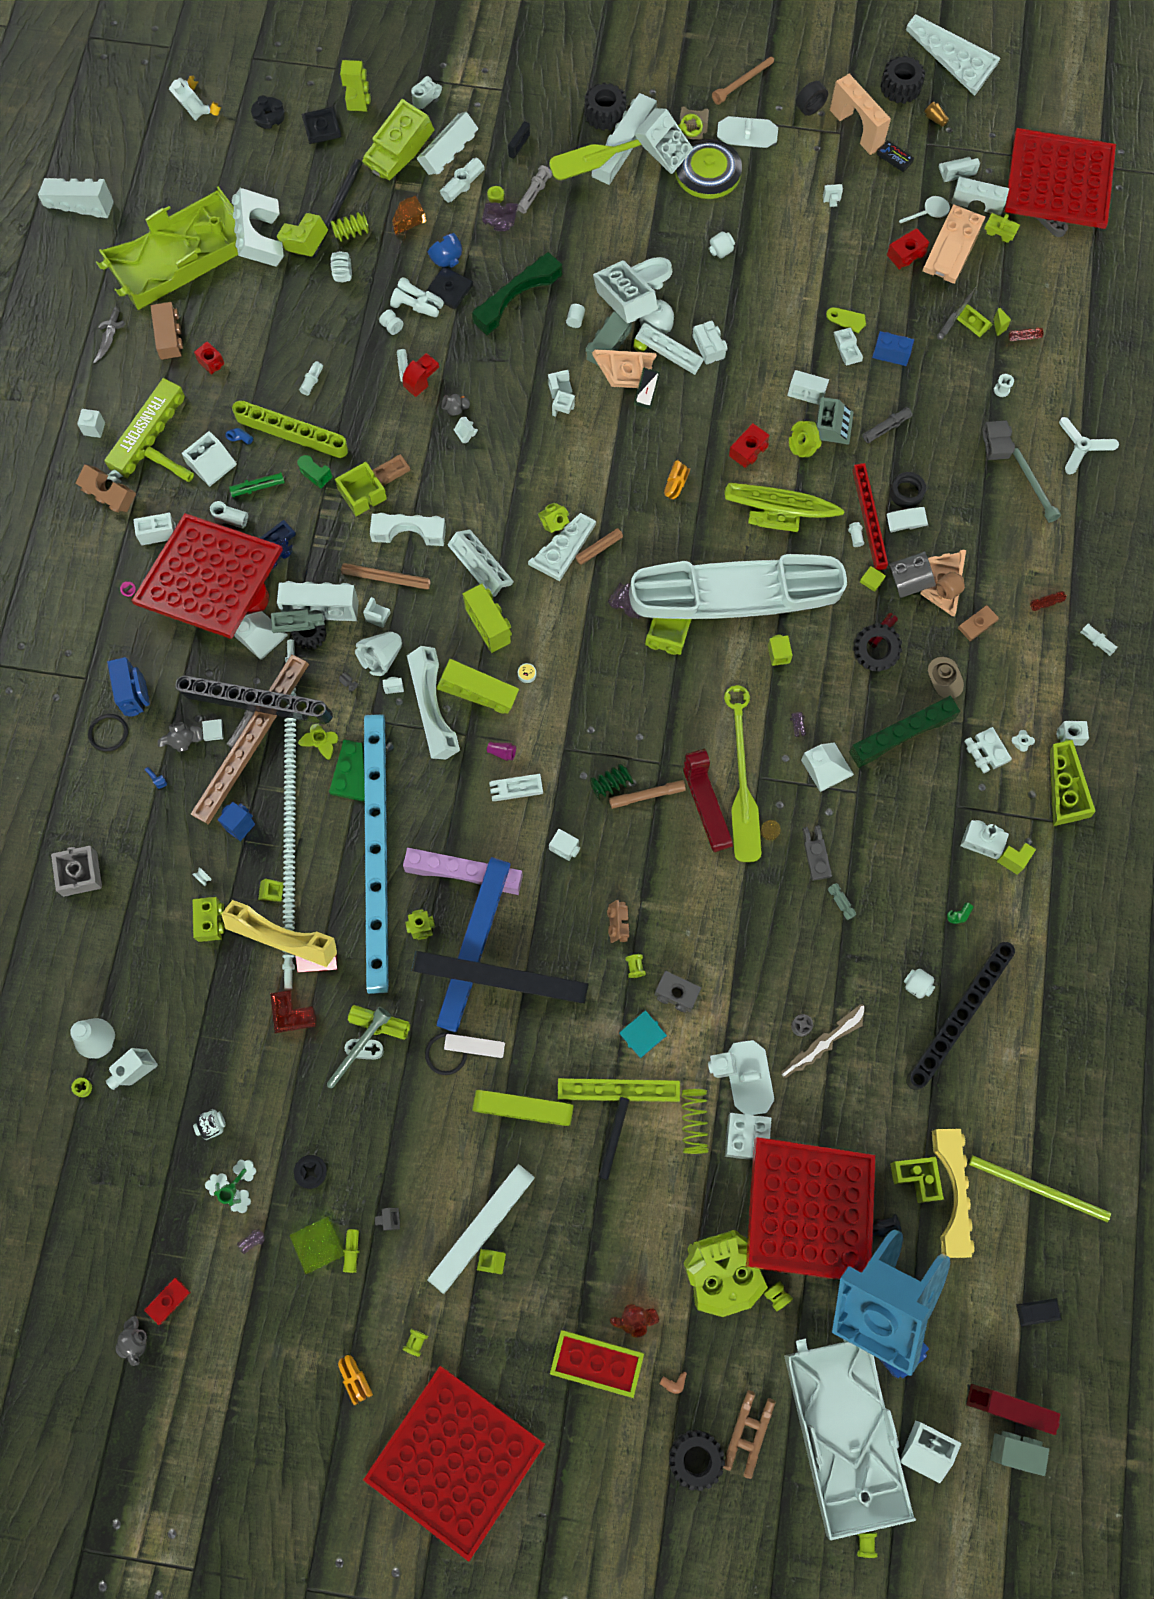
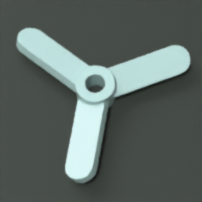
[1059,417,1119,474]

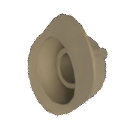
[928,657,964,699]

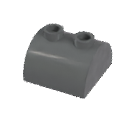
[889,551,936,598]

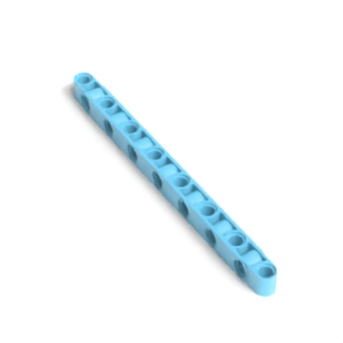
[364,714,389,994]

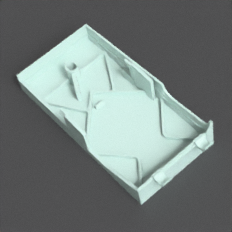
[784,1339,916,1540]

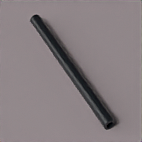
[312,159,363,258]

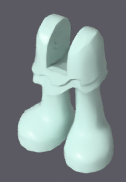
[390,277,444,317]

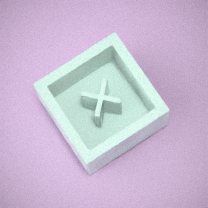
[725,1113,771,1160]

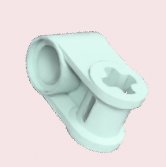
[412,76,442,109]

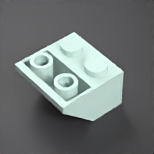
[182,431,237,487]
[900,1420,961,1483]

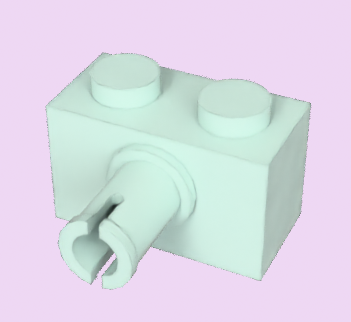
[960,820,1009,860]

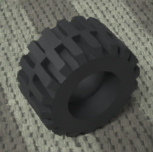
[880,56,925,104]
[585,82,626,131]
[853,624,903,671]
[669,1430,725,1491]

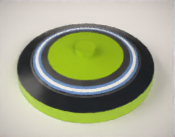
[675,139,742,199]

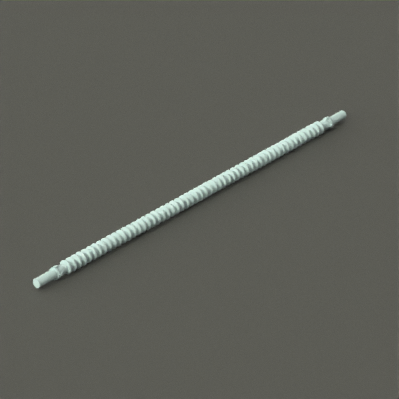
[282,639,296,990]

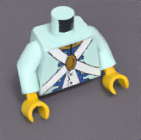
[169,76,221,121]

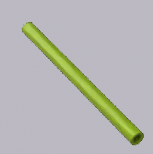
[969,1155,1111,1222]

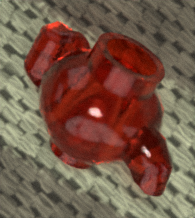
[610,1304,660,1338]

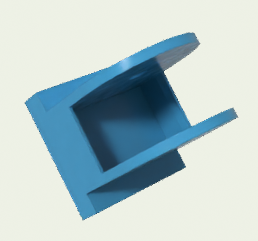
[832,1229,950,1376]

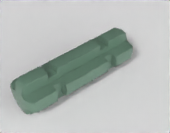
[828,883,856,920]

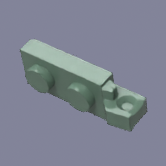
[271,610,325,633]

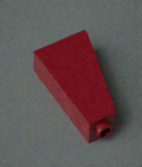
[966,1384,1061,1436]

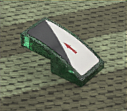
[633,367,660,409]

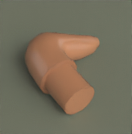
[659,1372,687,1394]

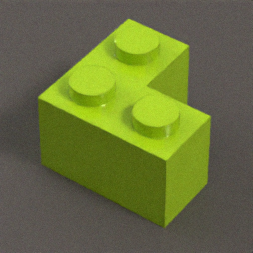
[276,213,328,257]
[890,1157,944,1203]

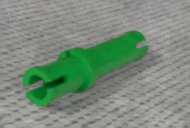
[229,472,285,498]

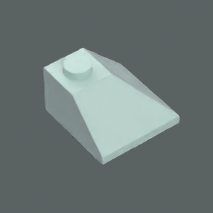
[234,611,288,660]
[801,743,854,792]

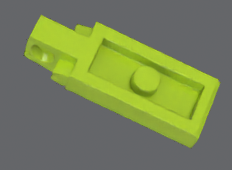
[748,510,800,532]

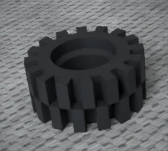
[291,625,327,650]

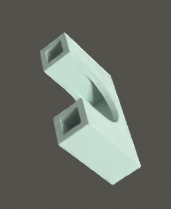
[232,188,284,266]

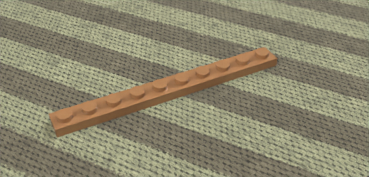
[191,654,309,825]

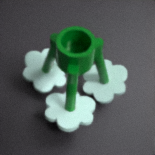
[205,1160,256,1213]

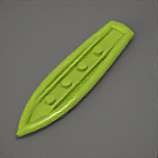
[724,483,845,518]

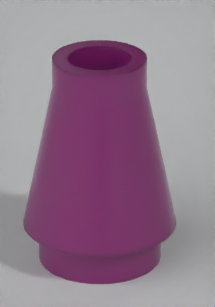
[487,742,516,761]

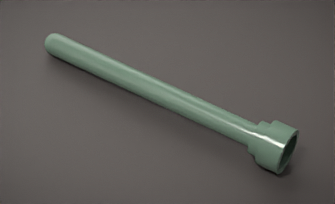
[1013,448,1061,523]
[327,1007,391,1088]

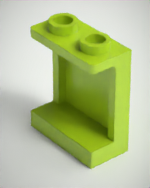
[645,618,692,655]

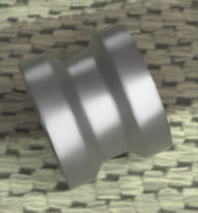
[791,1014,813,1037]

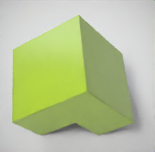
[997,843,1036,875]

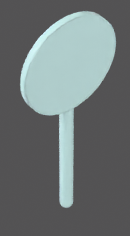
[899,196,950,223]

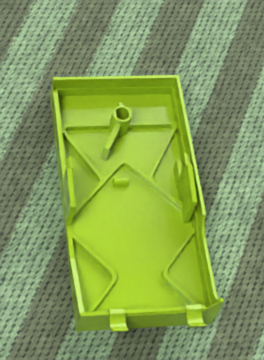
[96,186,238,310]

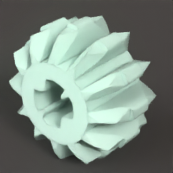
[331,251,352,282]

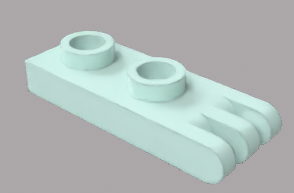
[489,774,543,801]

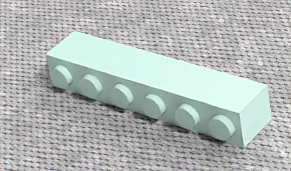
[592,93,657,185]

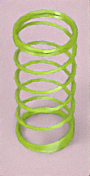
[681,1089,709,1154]

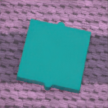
[619,1010,667,1059]

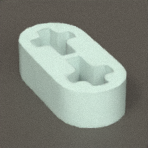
[345,1039,384,1059]

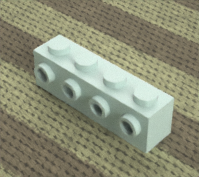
[417,112,478,175]

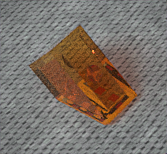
[392,196,426,235]

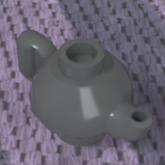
[158,722,203,752]
[115,1316,147,1366]

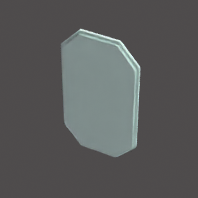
[717,116,778,148]
[728,1040,775,1115]

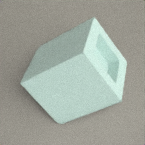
[548,370,572,399]
[552,390,575,417]
[363,597,390,628]

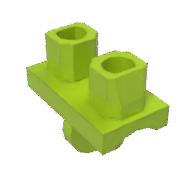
[984,213,1020,243]

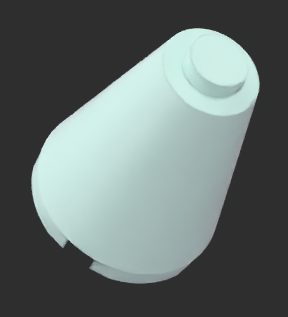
[70,1018,115,1058]

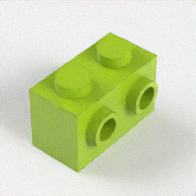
[193,897,224,942]

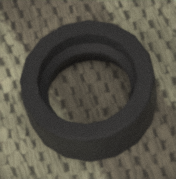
[796,81,829,116]
[890,472,926,509]

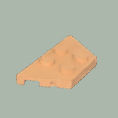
[592,350,656,388]
[920,550,966,616]

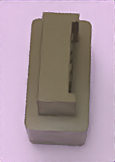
[679,107,709,140]

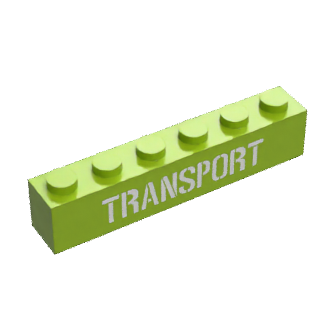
[104,378,185,479]

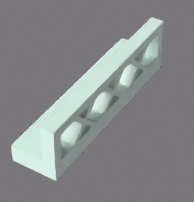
[448,530,514,597]

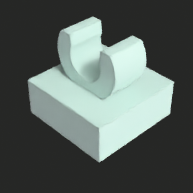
[823,184,843,207]
[454,417,478,443]

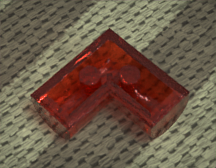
[270,990,316,1034]

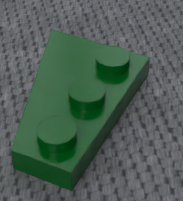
[329,740,365,802]

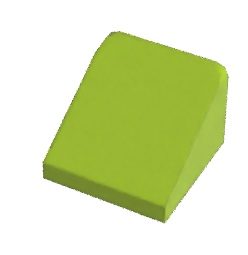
[993,308,1011,336]
[258,879,284,902]
[477,1249,506,1274]

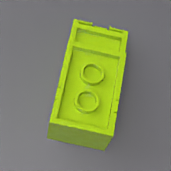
[362,99,434,181]

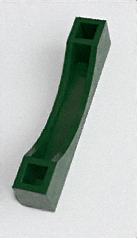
[472,252,562,335]
[849,695,960,768]

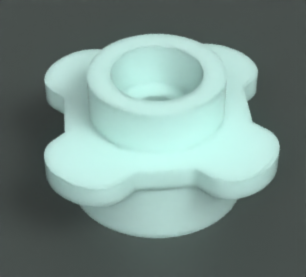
[1012,730,1035,752]

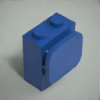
[107,657,150,716]

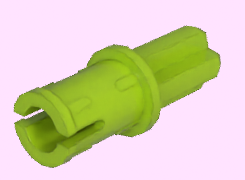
[343,1229,360,1273]

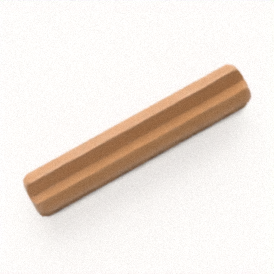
[575,529,623,565]

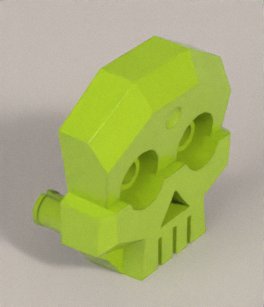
[684,1230,768,1317]

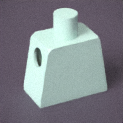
[106,1048,158,1090]

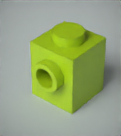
[768,635,792,666]

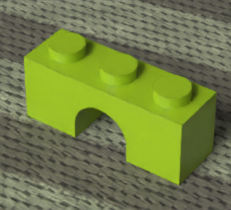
[340,60,371,111]

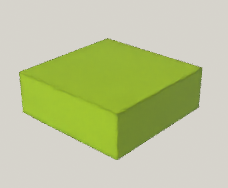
[860,566,886,592]

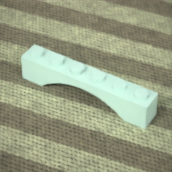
[407,646,460,760]

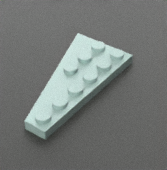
[906,14,1000,96]

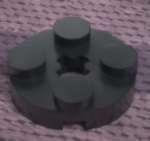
[251,95,285,129]

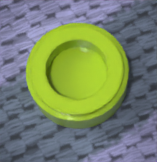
[487,186,504,204]

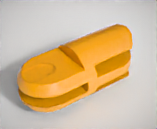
[664,460,691,499]
[338,1355,373,1405]

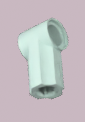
[210,501,248,528]

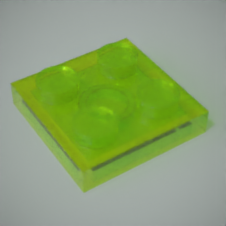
[289,1217,344,1274]

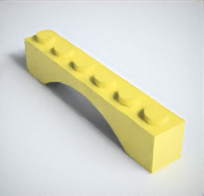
[221,900,337,967]
[932,1129,974,1258]

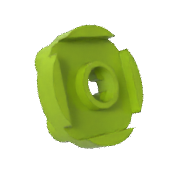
[789,421,821,457]

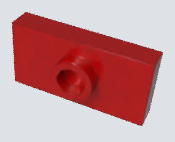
[144,1278,191,1325]

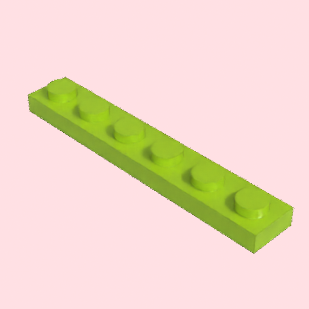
[558,1078,680,1102]

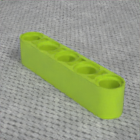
[472,1090,574,1126]

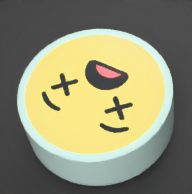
[518,663,536,683]

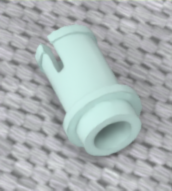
[848,522,864,547]

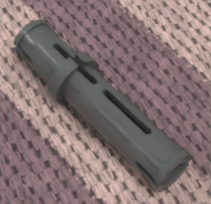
[862,407,912,444]

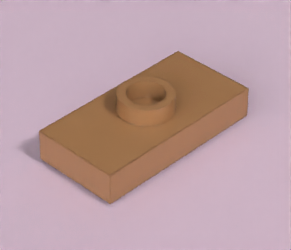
[372,454,410,486]
[958,605,999,642]

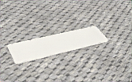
[444,1034,505,1058]

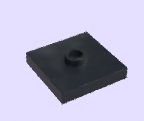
[301,107,342,144]
[426,267,473,310]

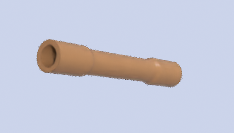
[609,780,686,809]

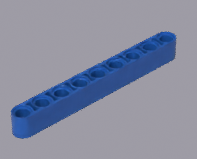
[437,857,511,1032]

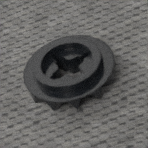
[294,1155,327,1189]

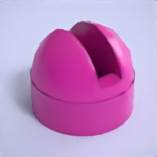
[120,581,136,597]

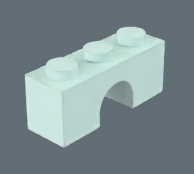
[951,177,1009,215]

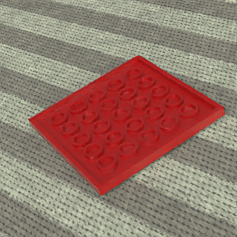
[1004,128,1116,229]
[132,513,283,639]
[746,1137,875,1280]
[363,1365,545,1562]

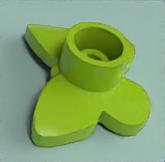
[298,724,338,760]

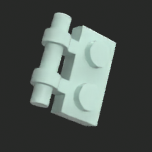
[965,727,1012,773]

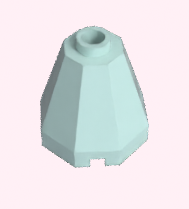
[355,632,402,676]

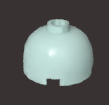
[640,299,674,335]

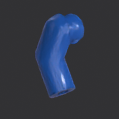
[225,428,253,445]

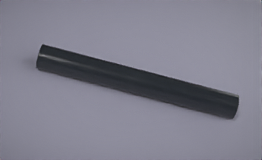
[599,1097,630,1180]

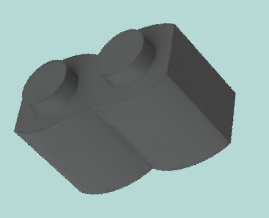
[982,420,1015,460]

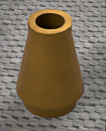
[925,102,949,127]

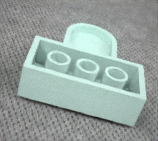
[593,258,672,324]

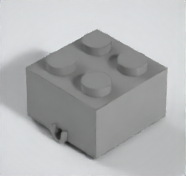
[51,846,102,897]

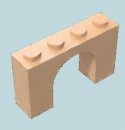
[830,74,891,155]

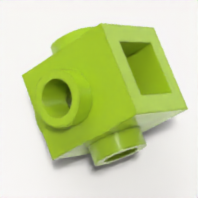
[538,503,570,533]
[405,910,435,940]

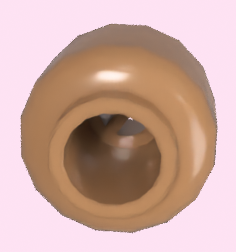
[936,572,965,600]

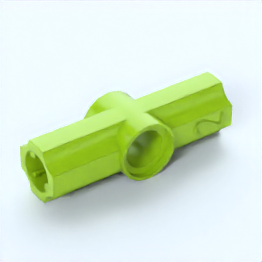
[348,1005,411,1040]

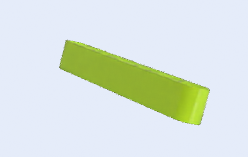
[232,401,348,458]

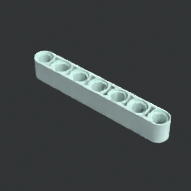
[428,1164,535,1294]

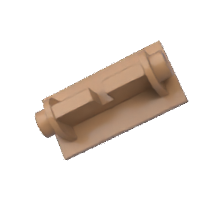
[607,900,629,943]

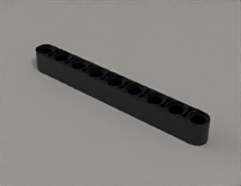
[175,676,333,724]
[906,942,1015,1090]
[411,951,589,1003]

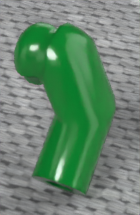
[947,902,974,924]

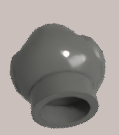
[441,394,470,416]

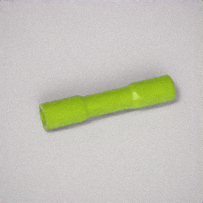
[144,447,194,482]

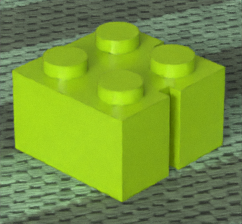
[335,462,387,516]

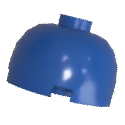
[428,233,462,268]

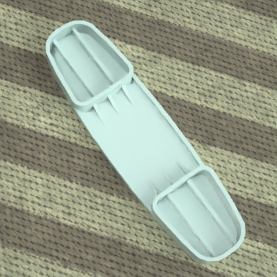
[629,554,847,619]

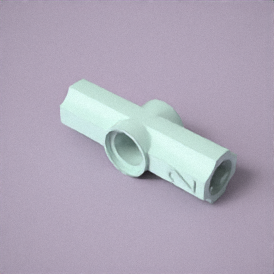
[440,158,484,203]

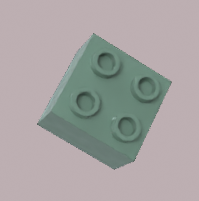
[990,1431,1049,1476]

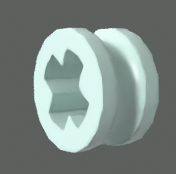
[192,867,212,886]

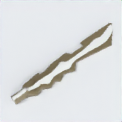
[781,1004,864,1078]

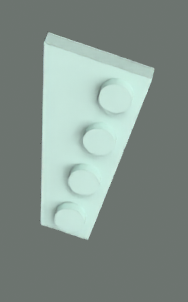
[528,513,596,581]

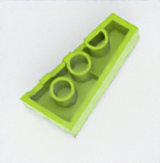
[436,659,519,714]
[1050,740,1096,826]

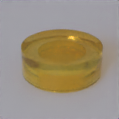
[761,820,781,840]

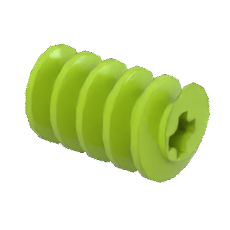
[331,212,369,242]

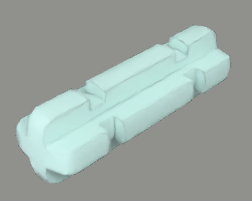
[397,349,408,382]

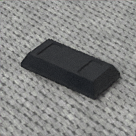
[1016,1298,1062,1326]

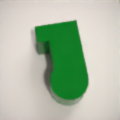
[297,455,333,489]

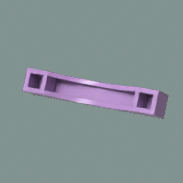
[403,848,523,895]

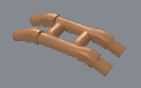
[723,1390,776,1479]

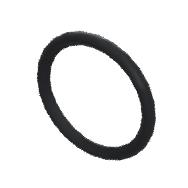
[88,714,128,752]
[425,1033,467,1075]

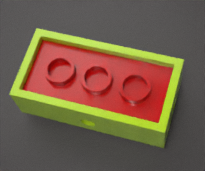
[550,1330,644,1398]

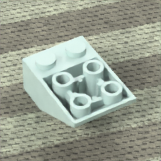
[634,108,693,174]

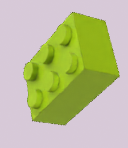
[462,584,512,653]

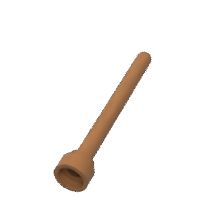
[712,57,774,105]

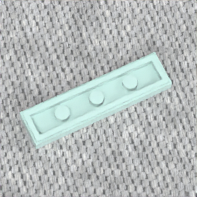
[635,322,704,375]

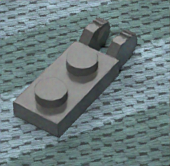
[803,825,832,881]

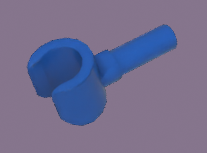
[145,767,167,789]

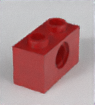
[887,228,929,269]
[729,423,770,468]

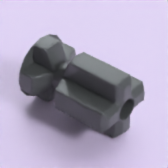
[339,672,358,692]

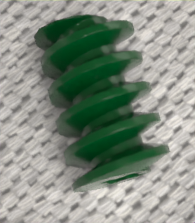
[590,764,634,800]

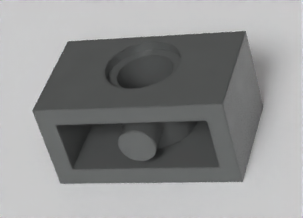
[654,971,701,1013]

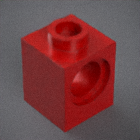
[194,342,224,375]

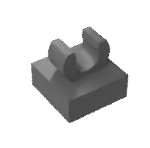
[375,1208,400,1230]

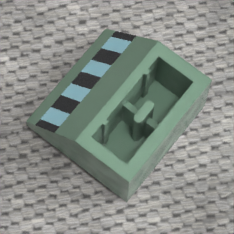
[816,397,854,444]

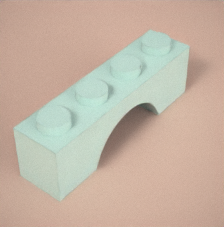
[370,513,446,546]

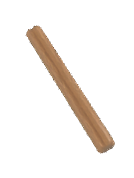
[341,563,431,589]

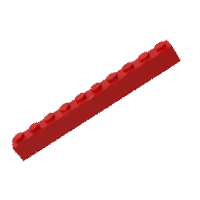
[852,463,888,570]

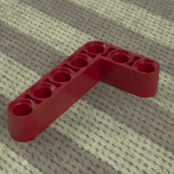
[683,748,733,853]

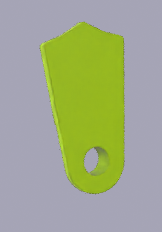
[826,307,866,333]

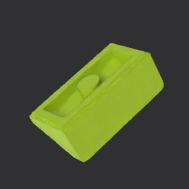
[957,304,992,337]

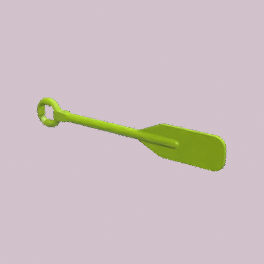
[549,114,703,180]
[724,685,761,862]

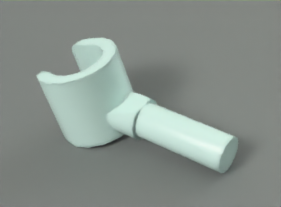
[107,470,123,483]

